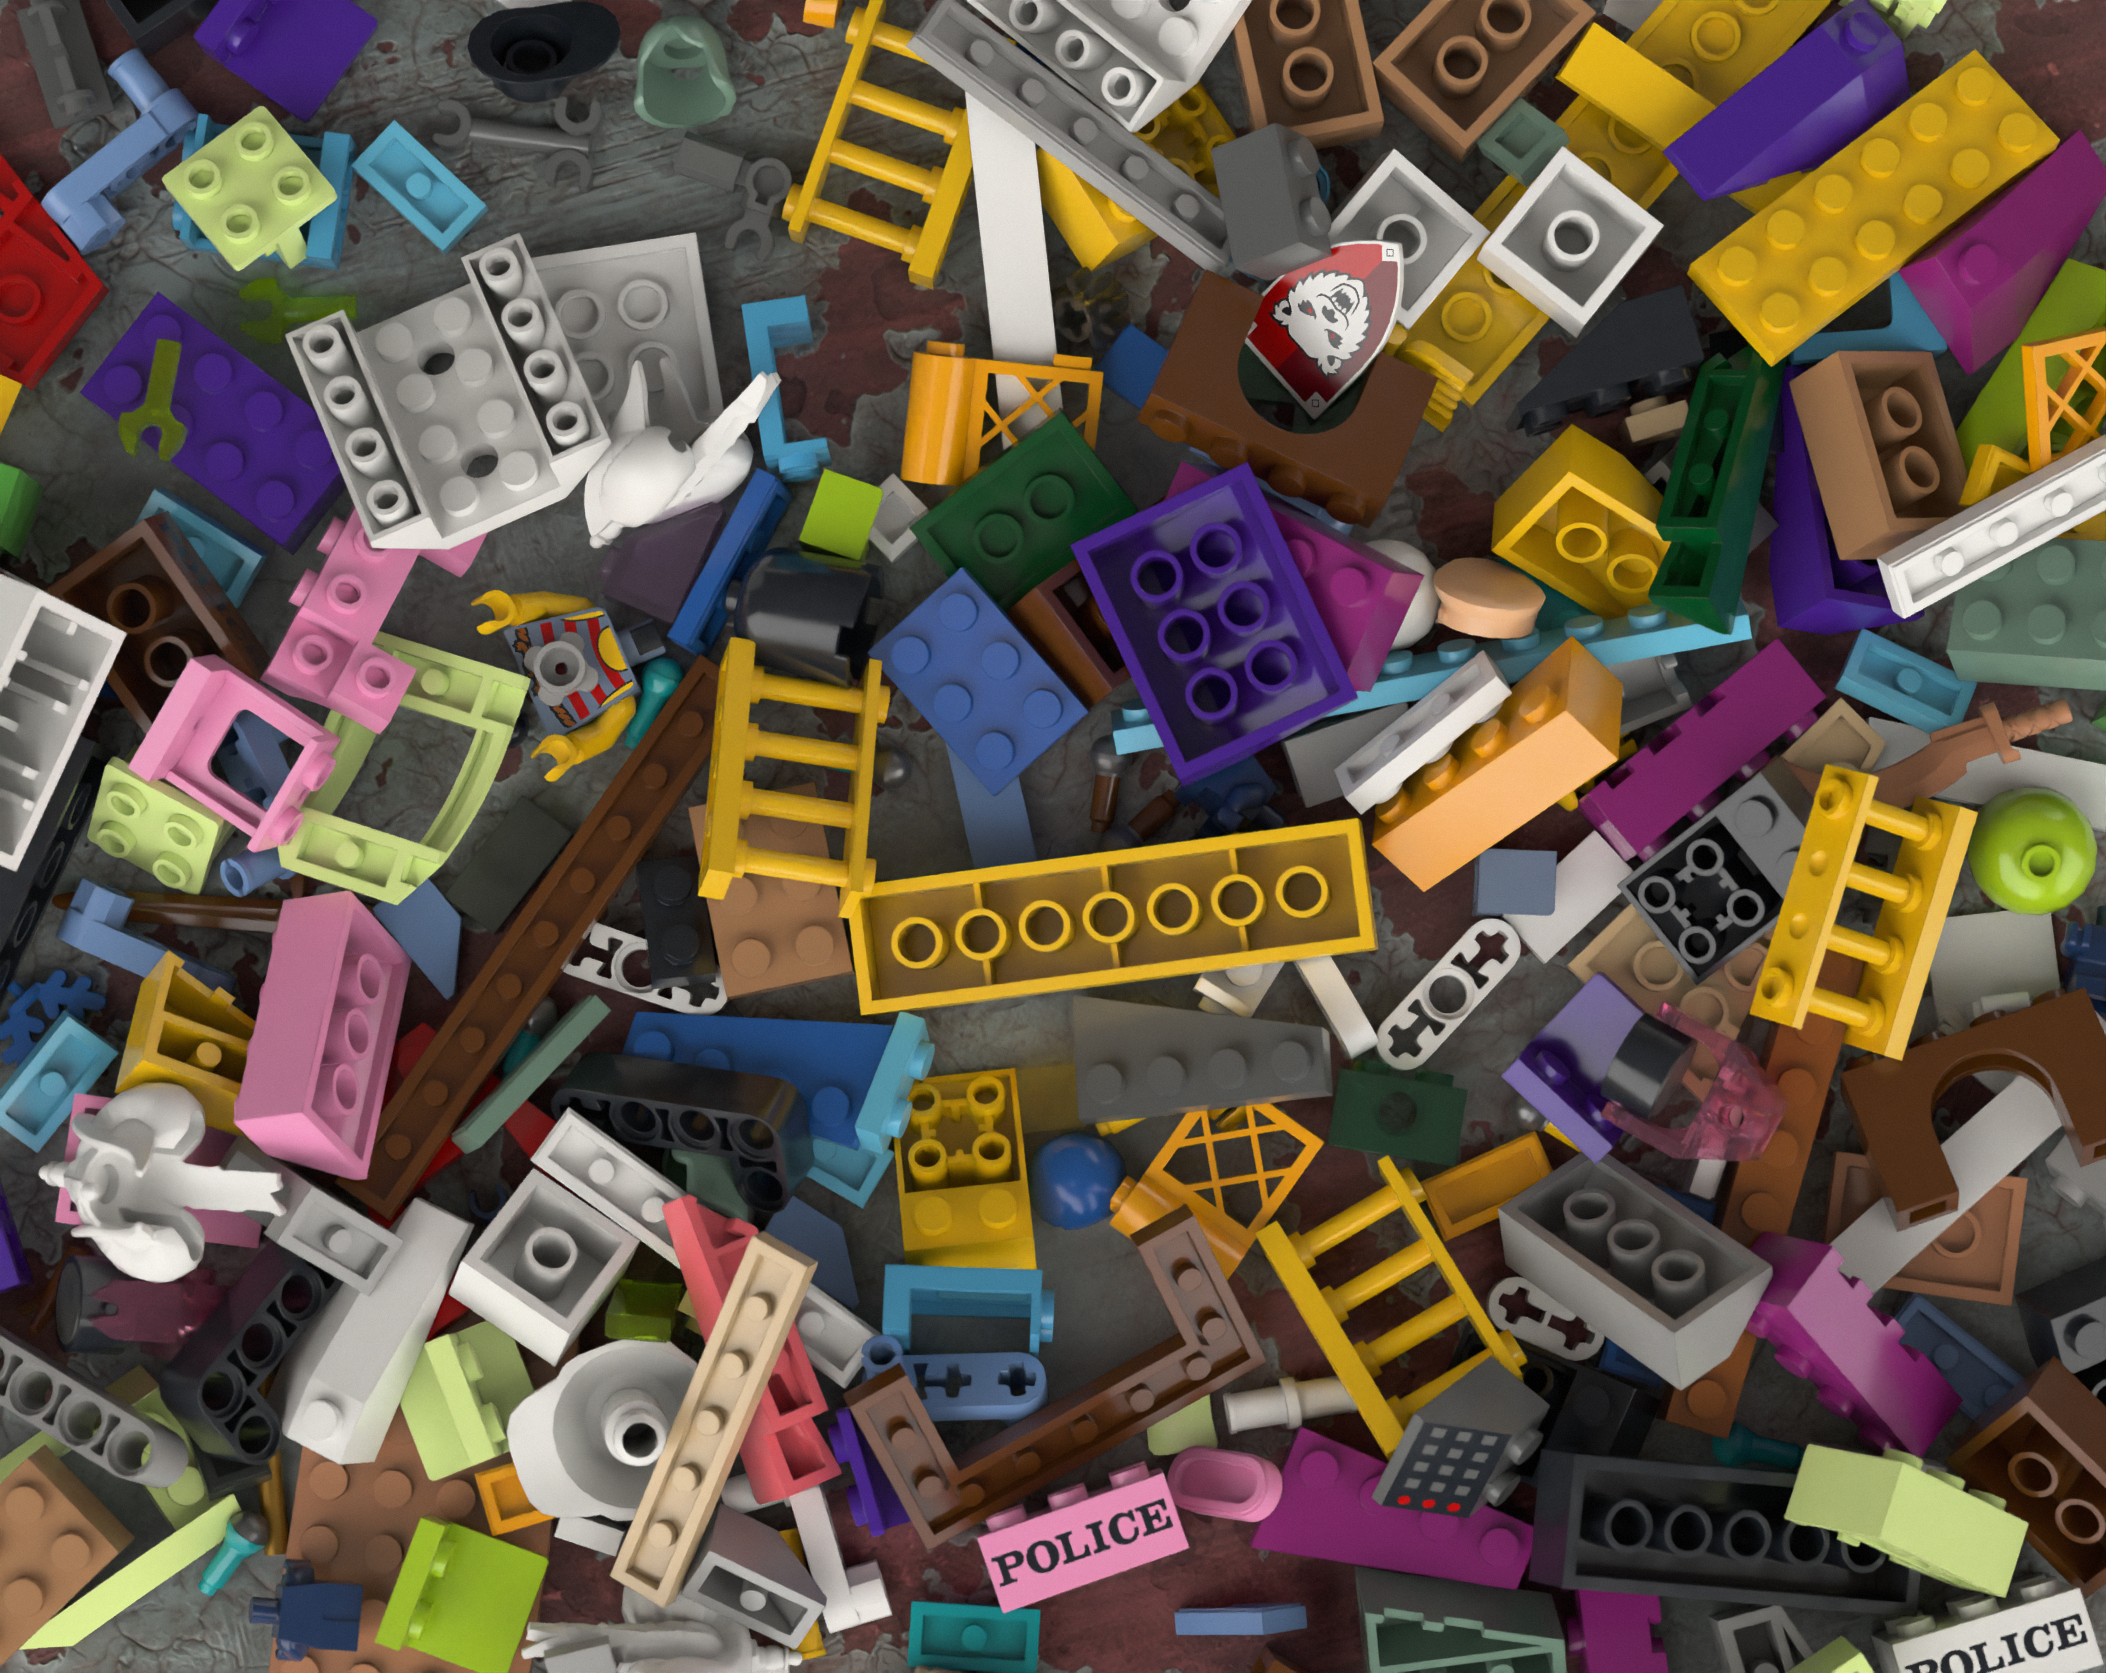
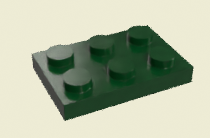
[908,407,1139,613]

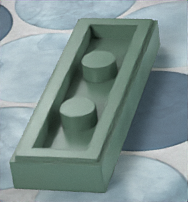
[450,995,611,1154]

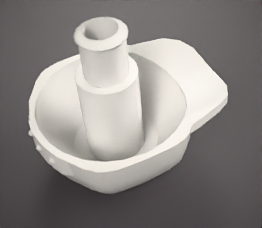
[506,1334,698,1521]

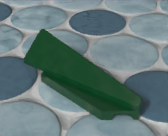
[1648,344,1787,635]

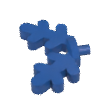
[0,969,107,1067]

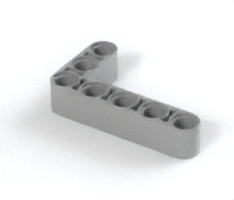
[0,1326,188,1488]

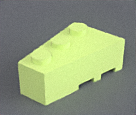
[1784,1444,2029,1598]

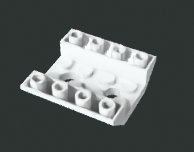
[966,0,1252,133]
[285,233,612,550]

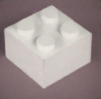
[1476,146,1664,338]
[448,1168,640,1367]

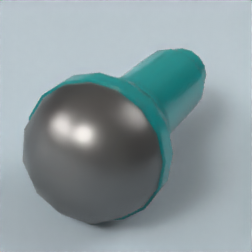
[198,1510,270,1596]

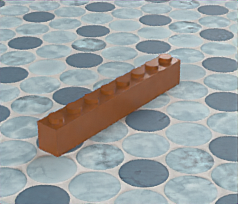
[1656,949,1865,1440]

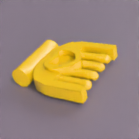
[1366,323,1475,432]

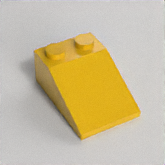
[1491,424,1671,620]

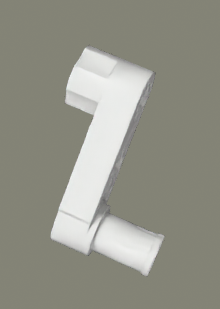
[721,1473,892,1634]

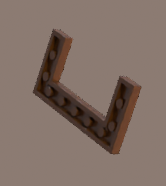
[842,1204,1267,1551]

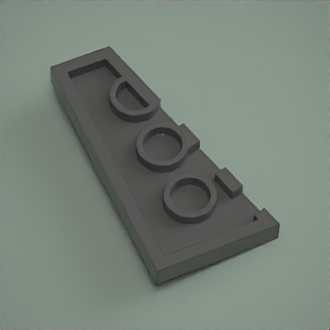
[1072,995,1333,1125]

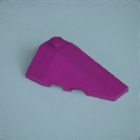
[1898,129,2106,375]

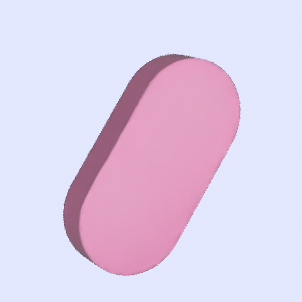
[1167,1446,1282,1522]

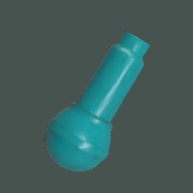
[624,656,685,749]
[1711,1421,1806,1469]

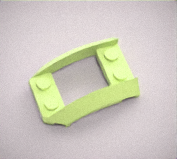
[274,631,531,906]
[0,1365,242,1650]

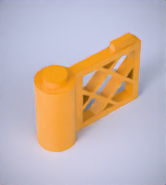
[2021,326,2106,473]
[900,340,1104,486]
[1109,1103,1324,1280]

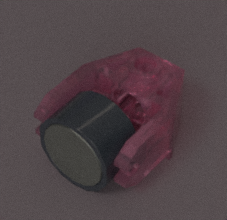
[1600,1002,1789,1161]
[54,1255,233,1361]

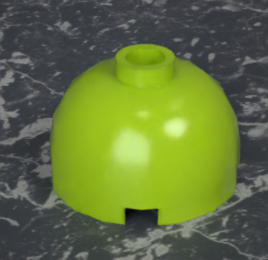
[1967,786,2097,916]

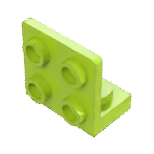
[374,1513,549,1673]

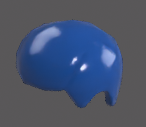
[1026,1131,1127,1230]

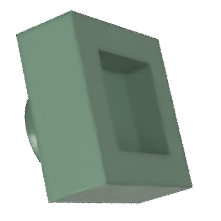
[1477,97,1570,188]

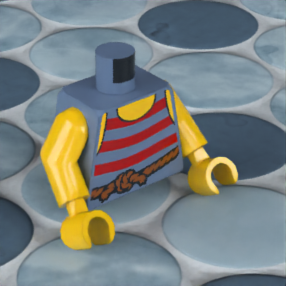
[471,590,666,782]

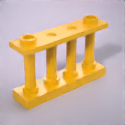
[782,0,1017,290]
[698,637,890,919]
[1749,764,1978,1061]
[1255,1155,1527,1462]

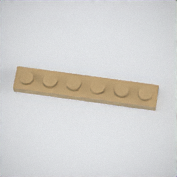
[610,1231,818,1608]

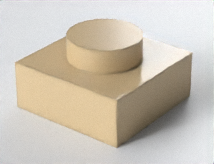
[1618,395,1689,452]

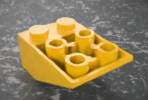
[1036,81,1237,275]
[893,1068,1037,1270]

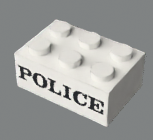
[1871,1572,2104,1673]

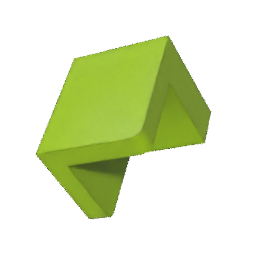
[799,468,883,562]

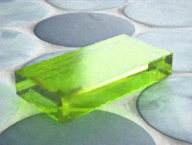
[605,1279,683,1343]

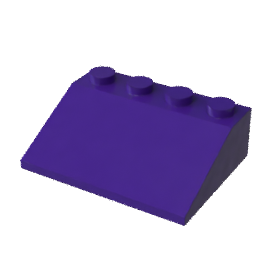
[1070,462,1358,787]

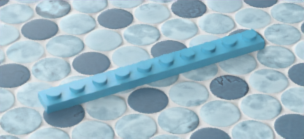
[1110,597,1752,755]

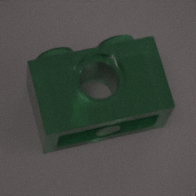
[1324,1059,1468,1167]

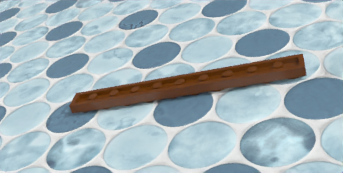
[334,654,720,1221]

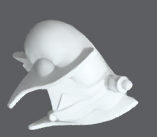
[584,356,782,549]
[39,1083,287,1283]
[521,1584,803,1673]

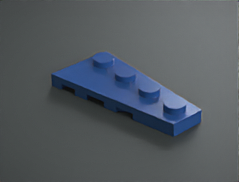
[621,1012,894,1151]

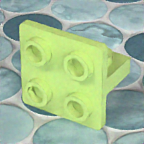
[162,106,337,271]
[87,744,237,895]
[399,1320,535,1481]

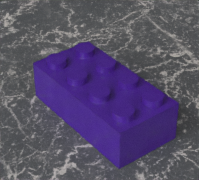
[79,292,347,556]

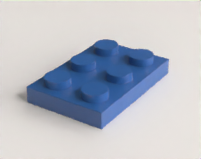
[867,567,1091,796]

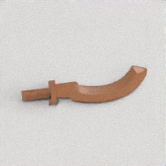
[1750,698,2073,809]

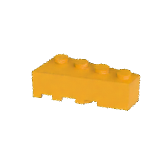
[1372,635,1623,892]

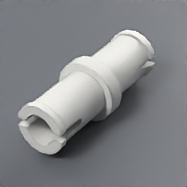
[1223,1375,1358,1434]

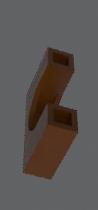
[1136,269,1438,529]
[1840,987,2106,1232]

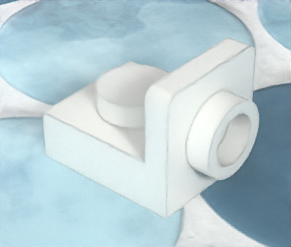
[1192,962,1285,1018]

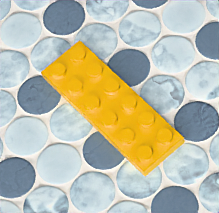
[1687,49,2060,367]

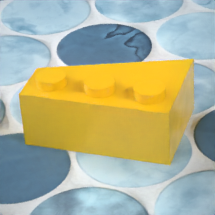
[115,950,256,1142]

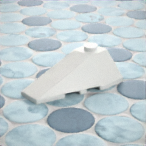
[266,1198,474,1465]

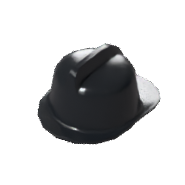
[467,1,621,104]

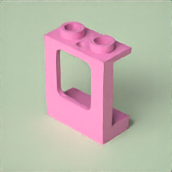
[127,654,341,853]

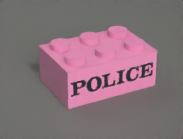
[977,1461,1189,1613]

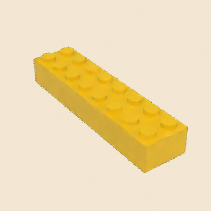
[849,818,1379,1016]

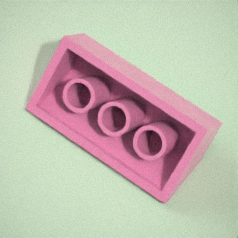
[233,890,412,1180]

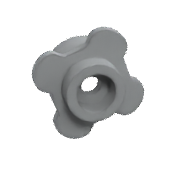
[524,632,599,706]

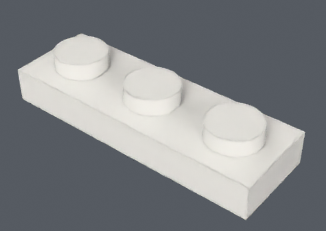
[1334,650,1512,815]

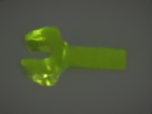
[238,277,359,344]
[118,339,188,463]

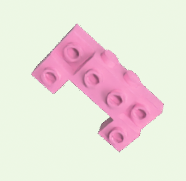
[260,504,488,735]

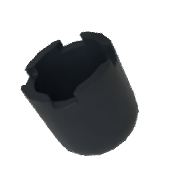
[725,547,884,689]

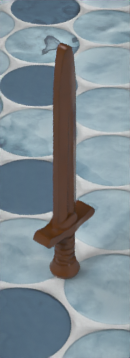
[52,874,379,934]

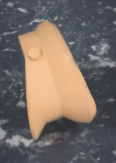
[1433,557,1546,639]

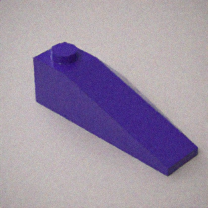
[1663,0,1911,201]
[1769,365,1925,635]

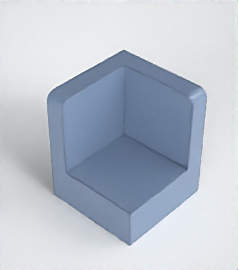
[1472,849,1557,917]

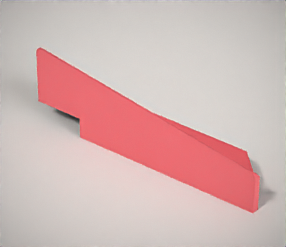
[662,1194,842,1505]

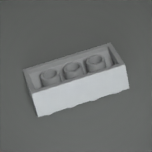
[1498,1152,1773,1391]

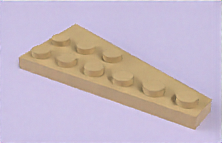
[1566,698,1886,1103]

